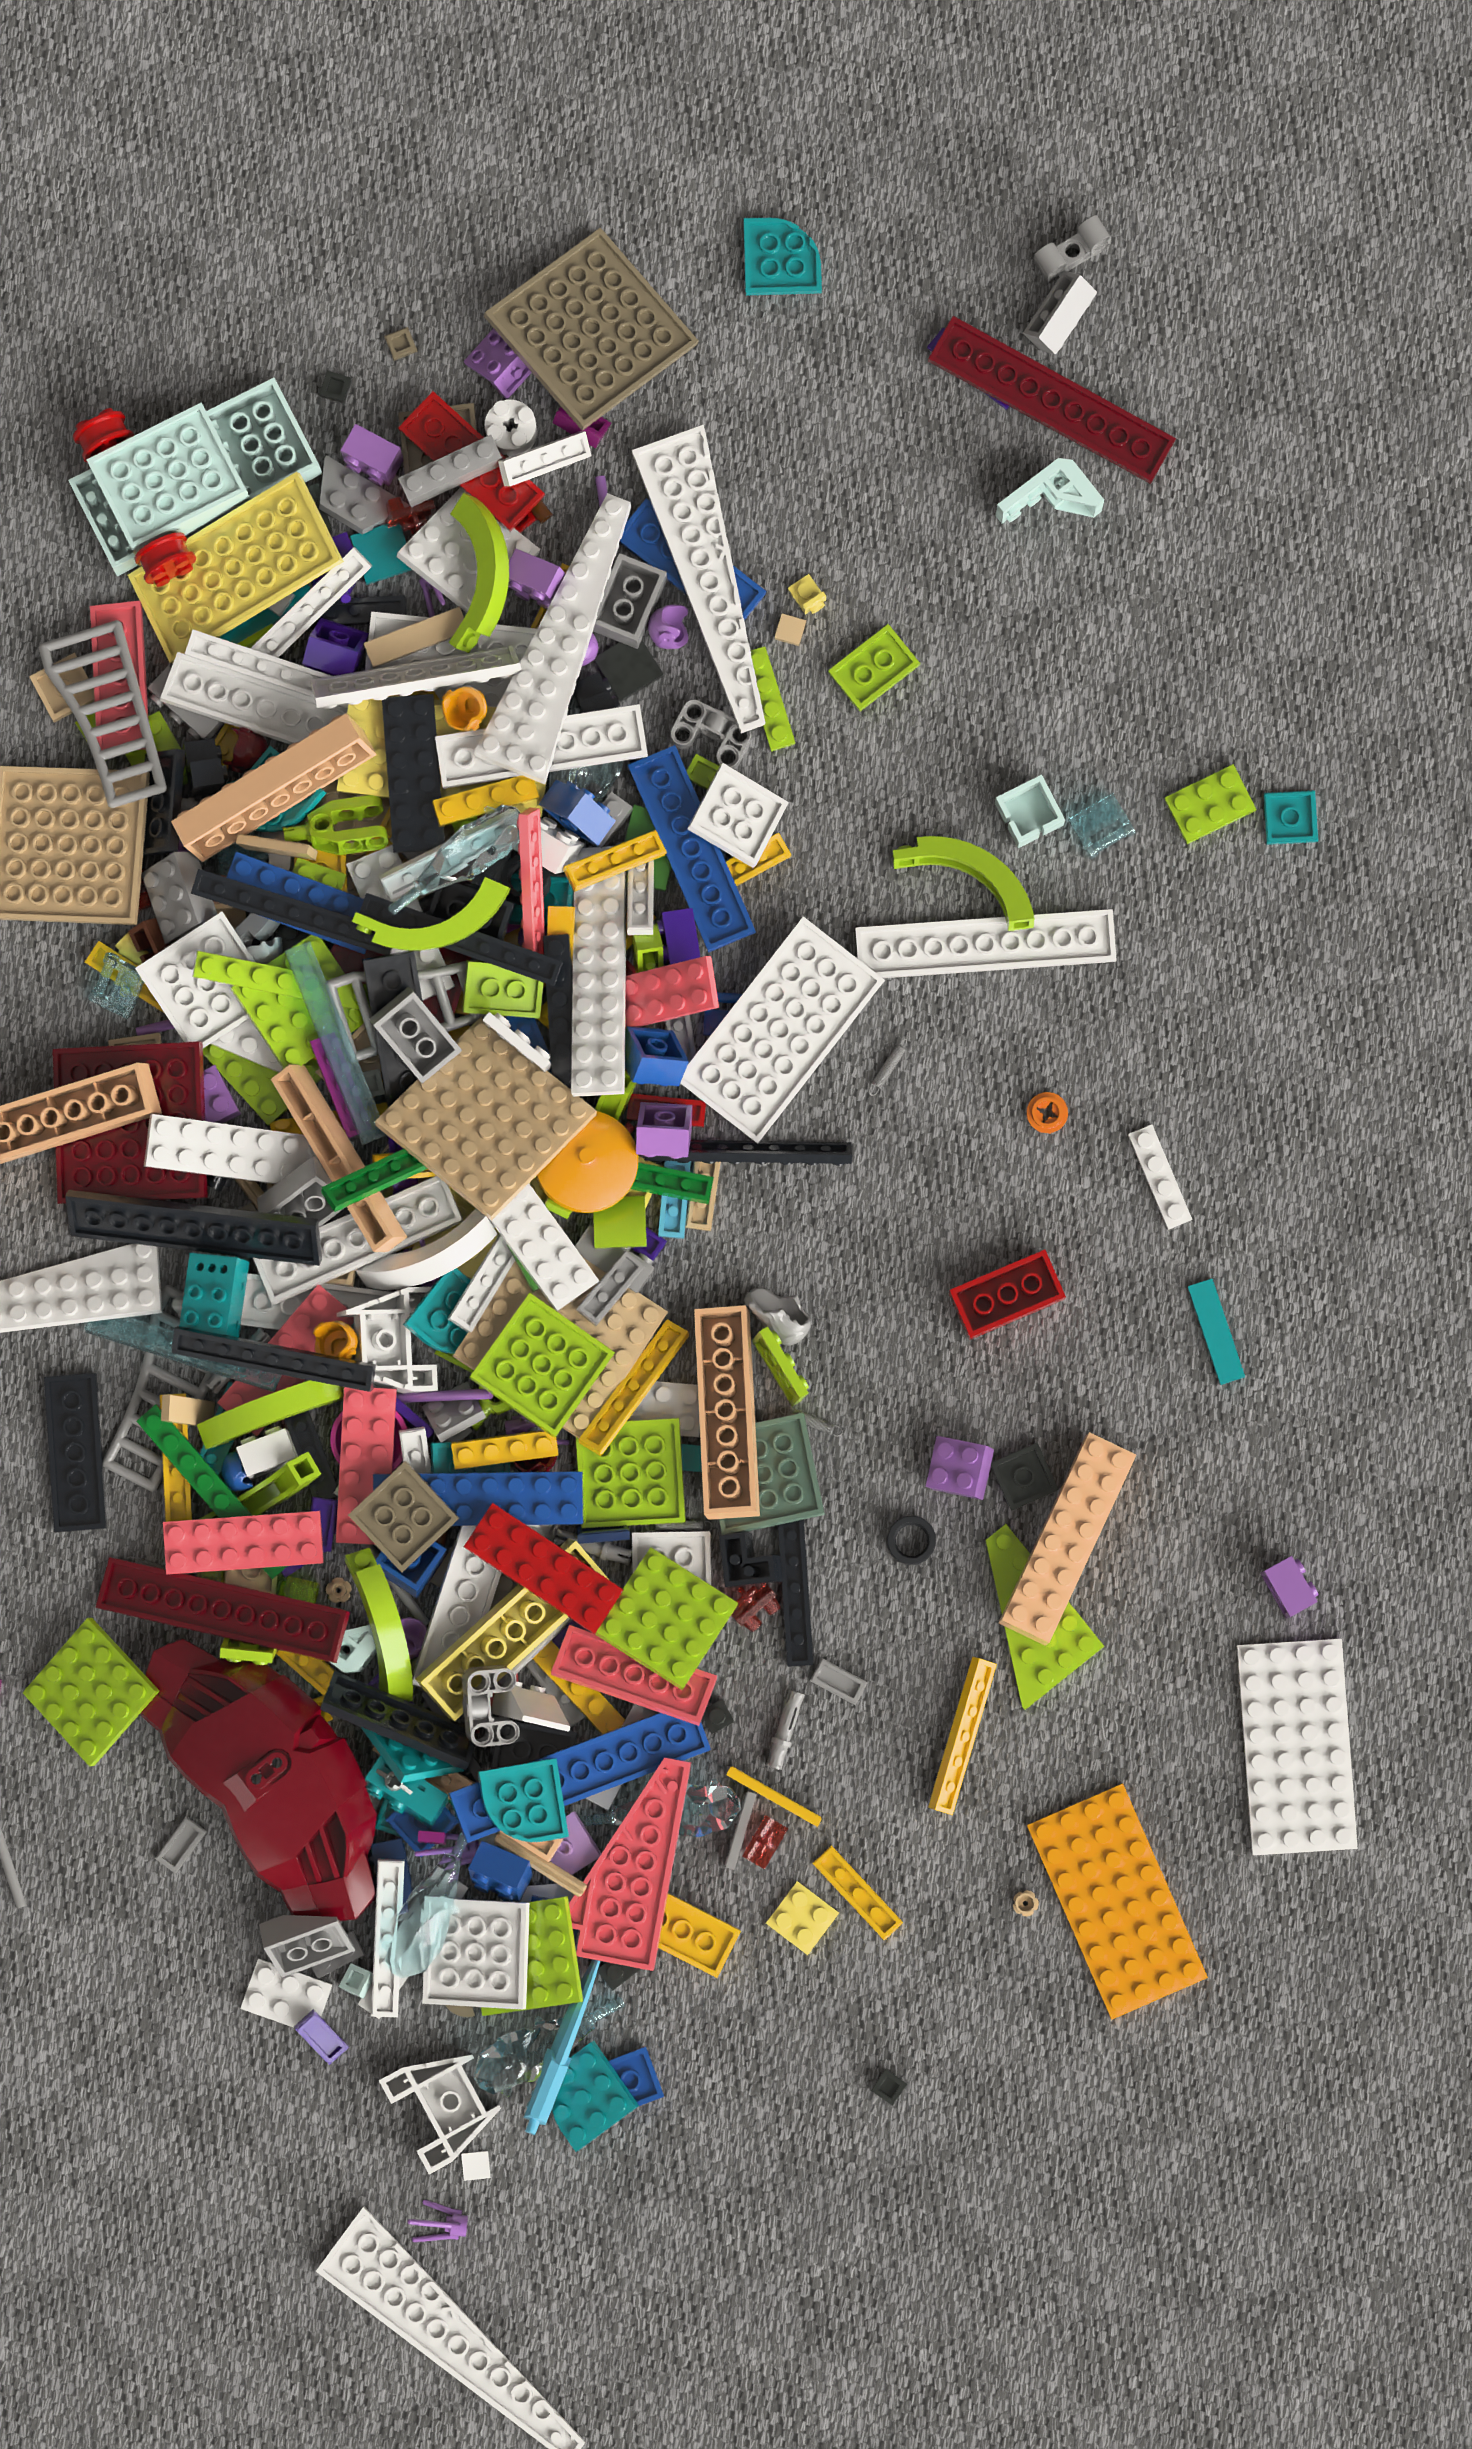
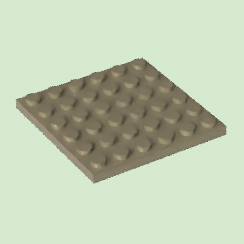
[484,227,699,431]

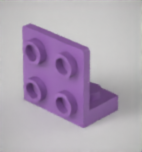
[464,328,532,399]

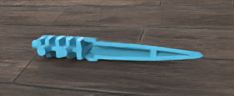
[523,1959,600,2135]

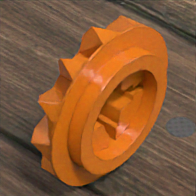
[1027,1092,1068,1134]

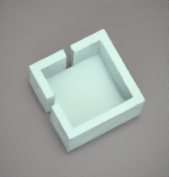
[995,775,1065,848]

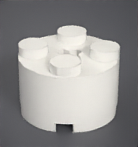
[485,400,537,457]

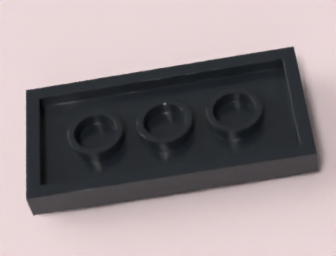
[143,749,185,856]

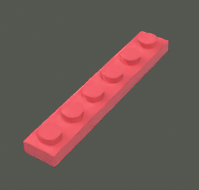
[517,807,545,955]

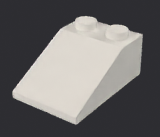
[491,1682,570,1731]

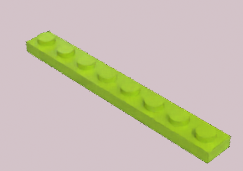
[192,951,370,1010]

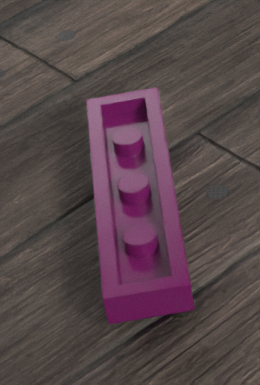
[309,1032,372,1138]

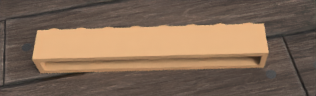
[271,1065,407,1252]

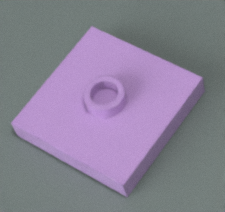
[550,1811,601,1875]

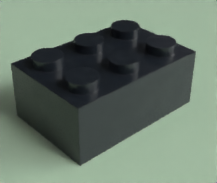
[428,873,518,941]
[491,1722,578,1769]

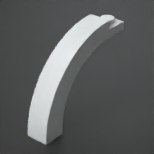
[355,1209,498,1290]

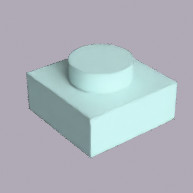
[339,1963,373,1999]

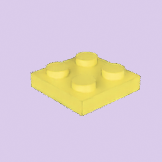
[766,1881,839,1955]

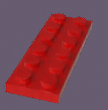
[398,391,545,532]
[463,1503,623,1634]

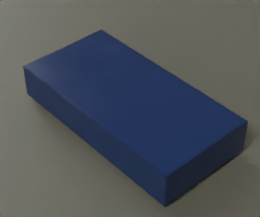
[576,1525,630,1544]

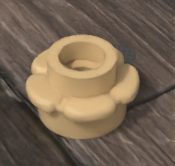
[326,1577,352,1603]
[1013,1890,1039,1916]

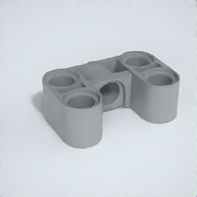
[1034,215,1111,283]
[671,700,751,770]
[462,1665,520,1747]

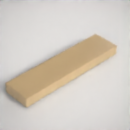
[364,606,464,668]

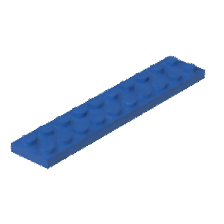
[448,1712,711,1843]

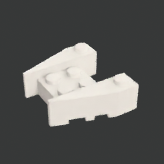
[336,1287,438,1394]
[379,2055,501,2174]

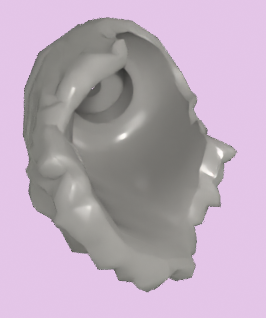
[744,1286,811,1346]

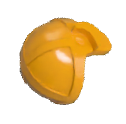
[442,686,487,731]
[313,1321,358,1359]

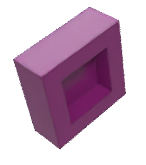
[418,1831,447,1845]

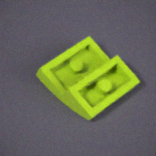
[593,1196,647,1249]

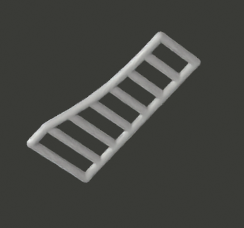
[39,620,167,808]
[325,958,487,1063]
[102,1285,242,1492]

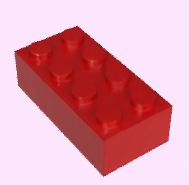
[949,1249,1066,1340]

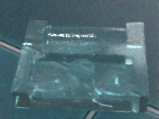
[1068,793,1136,859]
[88,952,144,1019]

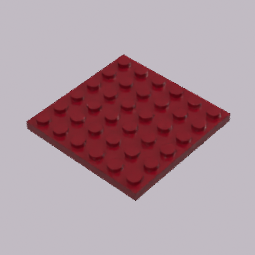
[53,1042,208,1204]

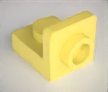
[788,574,826,614]

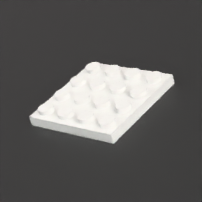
[397,487,540,613]
[135,912,256,1048]
[422,1897,530,2009]

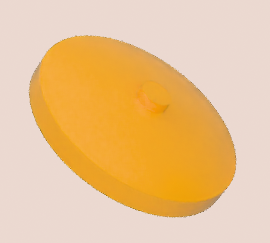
[536,1111,638,1213]

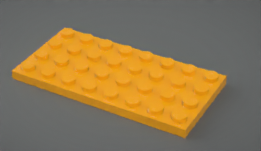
[1027,1783,1208,2020]

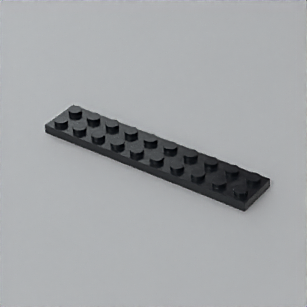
[65,1190,322,1266]

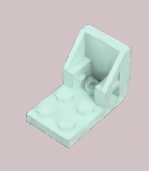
[996,458,1104,524]
[330,1625,376,1674]

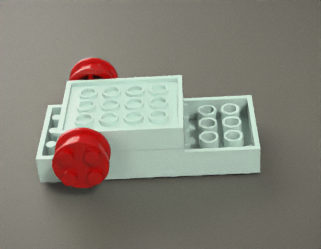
[68,378,322,587]

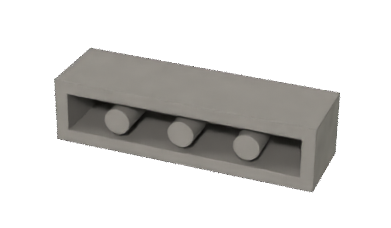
[398,435,503,507]

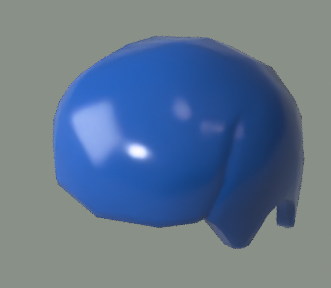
[221,1452,253,1491]

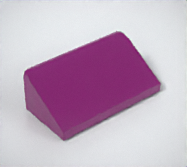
[553,407,611,448]

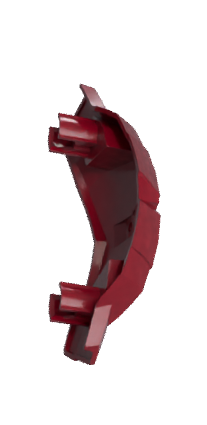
[140,1638,377,1921]

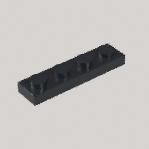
[309,595,407,628]

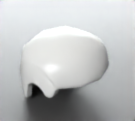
[246,937,283,964]

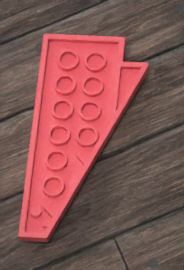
[569,1757,691,1971]

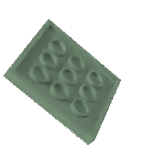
[719,1413,825,1535]

